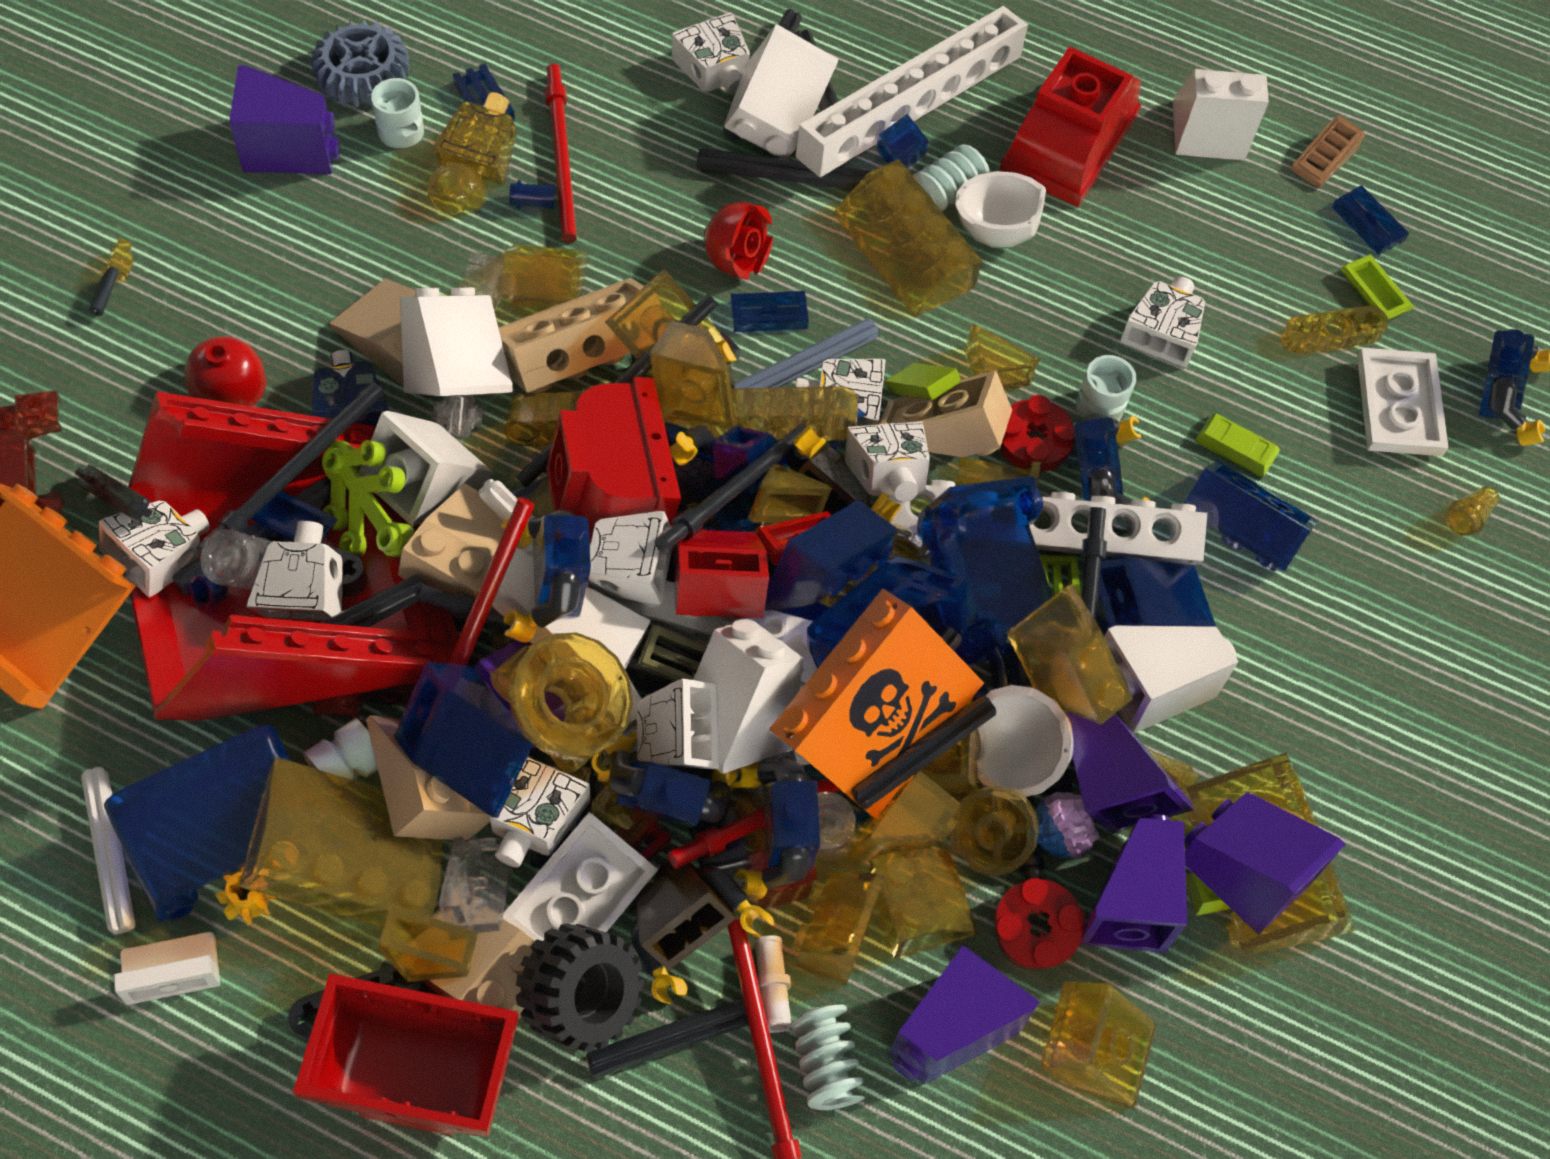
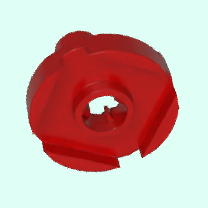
[999,395,1077,471]
[994,878,1085,969]

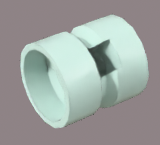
[371,78,424,149]
[1076,355,1136,421]
[303,718,378,799]

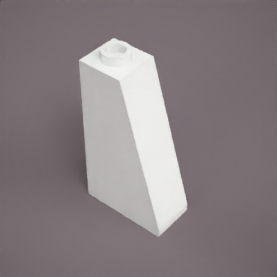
[492,548,651,707]

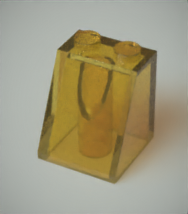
[1007,585,1133,725]

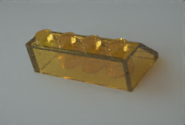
[834,159,982,317]

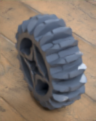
[311,20,410,108]

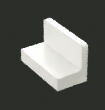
[114,932,220,1005]

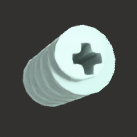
[908,144,990,217]
[792,1004,865,1110]

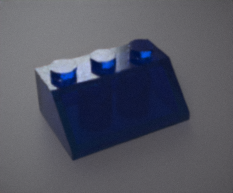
[1184,460,1319,572]
[764,500,897,611]

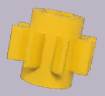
[216,865,277,926]

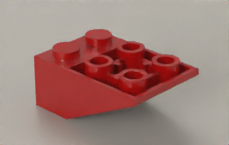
[673,530,769,619]

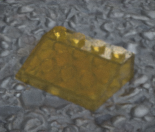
[239,757,442,935]

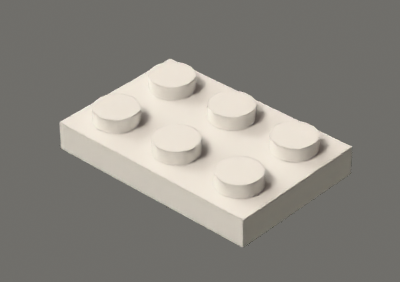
[1357,348,1449,456]
[501,812,658,941]

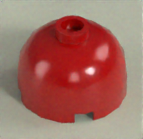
[704,202,773,280]
[184,336,267,407]

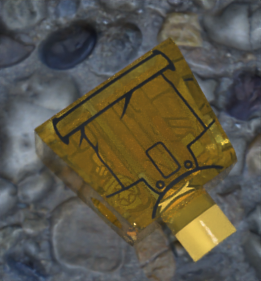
[433,92,516,186]

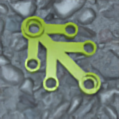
[321,440,415,557]

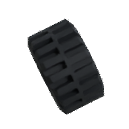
[516,923,643,1052]

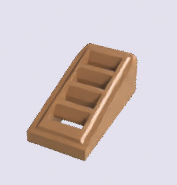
[1290,115,1365,189]

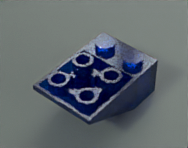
[1080,557,1216,647]
[393,662,534,818]

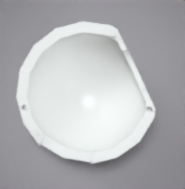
[956,171,1046,248]
[976,685,1074,798]

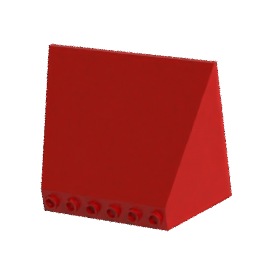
[126,392,469,721]

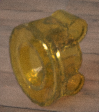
[490,632,633,774]

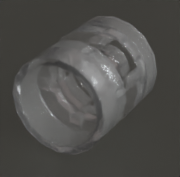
[200,529,271,591]
[798,792,856,860]

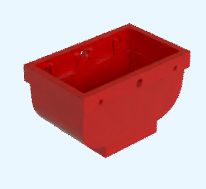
[999,46,1142,207]
[546,377,681,544]
[293,973,519,1137]

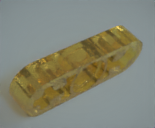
[1281,306,1388,354]

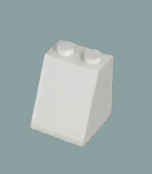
[724,24,838,159]
[1173,69,1269,160]
[400,287,512,396]
[358,411,492,527]
[693,619,802,773]
[1091,626,1239,733]

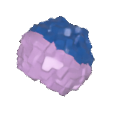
[1031,791,1099,860]

